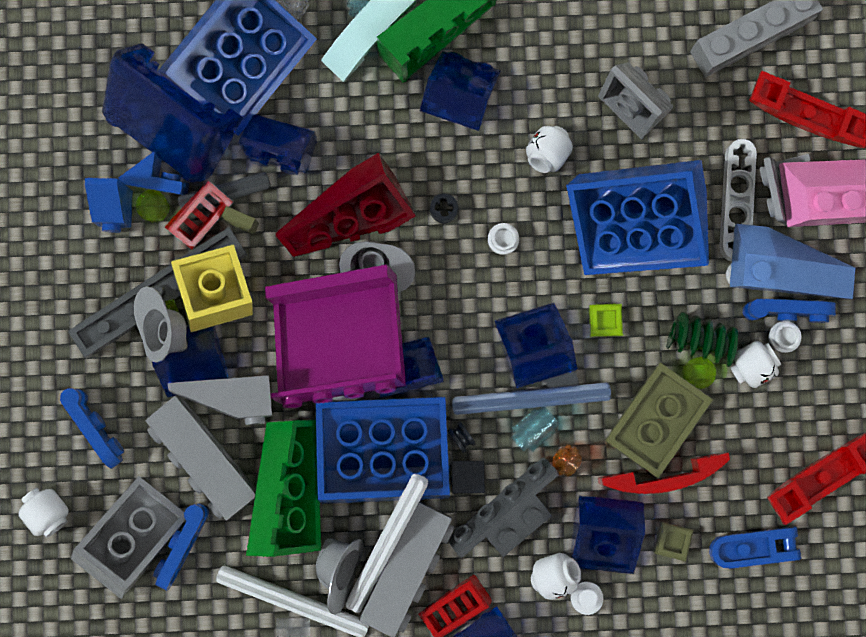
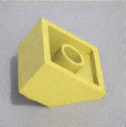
[171,244,253,332]

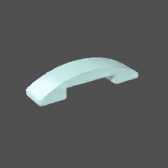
[321,0,419,82]

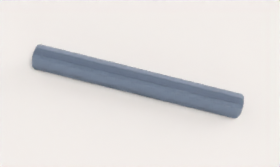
[452,382,611,415]

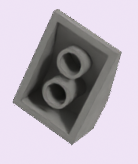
[598,62,673,140]
[168,375,272,425]
[71,476,185,599]

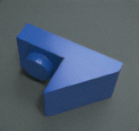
[119,151,189,195]

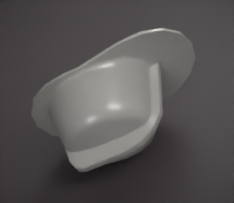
[339,241,415,293]
[134,286,187,363]
[316,538,364,615]

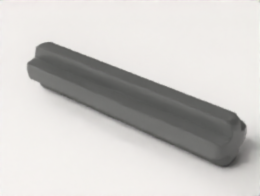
[178,172,271,209]

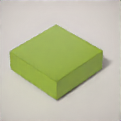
[589,304,623,337]

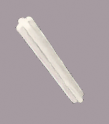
[346,474,428,613]
[216,565,369,637]

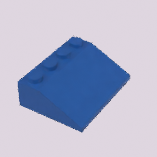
[158,0,317,136]
[566,160,709,275]
[316,397,450,504]

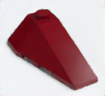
[276,153,416,257]

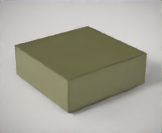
[222,206,259,234]
[653,521,694,562]

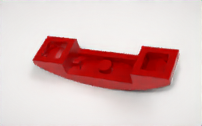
[749,71,866,148]
[767,433,866,525]
[598,452,730,494]

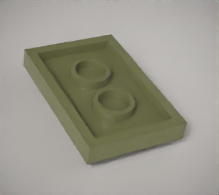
[604,362,713,478]

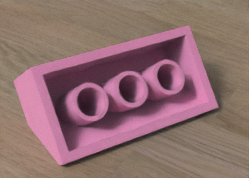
[779,160,866,227]

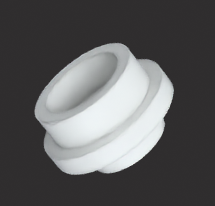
[488,223,519,255]
[769,321,802,353]
[570,581,603,615]

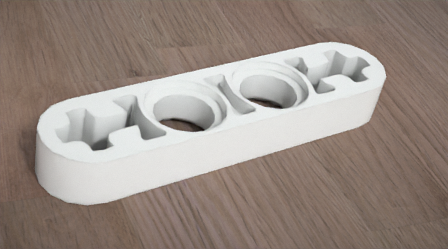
[720,139,757,261]

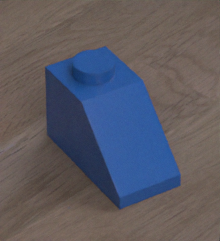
[85,178,133,233]

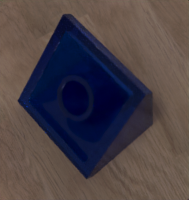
[152,326,229,398]
[378,337,444,400]

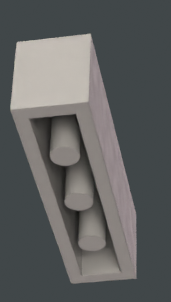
[690,0,823,78]
[145,395,256,521]
[359,501,455,637]

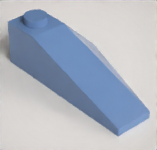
[730,224,856,299]

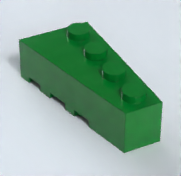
[377,0,497,83]
[246,420,321,557]

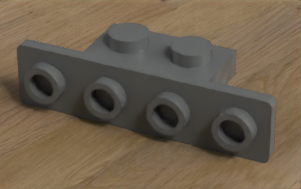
[448,458,559,558]

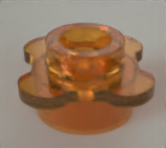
[552,444,582,477]

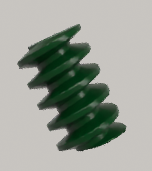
[666,312,738,367]

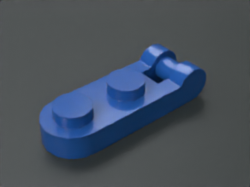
[742,299,836,323]
[60,388,124,469]
[153,503,209,591]
[709,526,802,569]

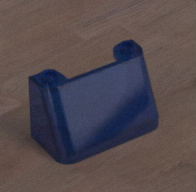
[102,43,243,183]

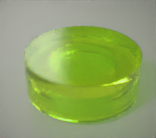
[136,190,169,223]
[682,357,716,389]

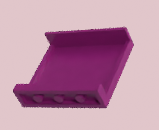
[265,264,406,408]

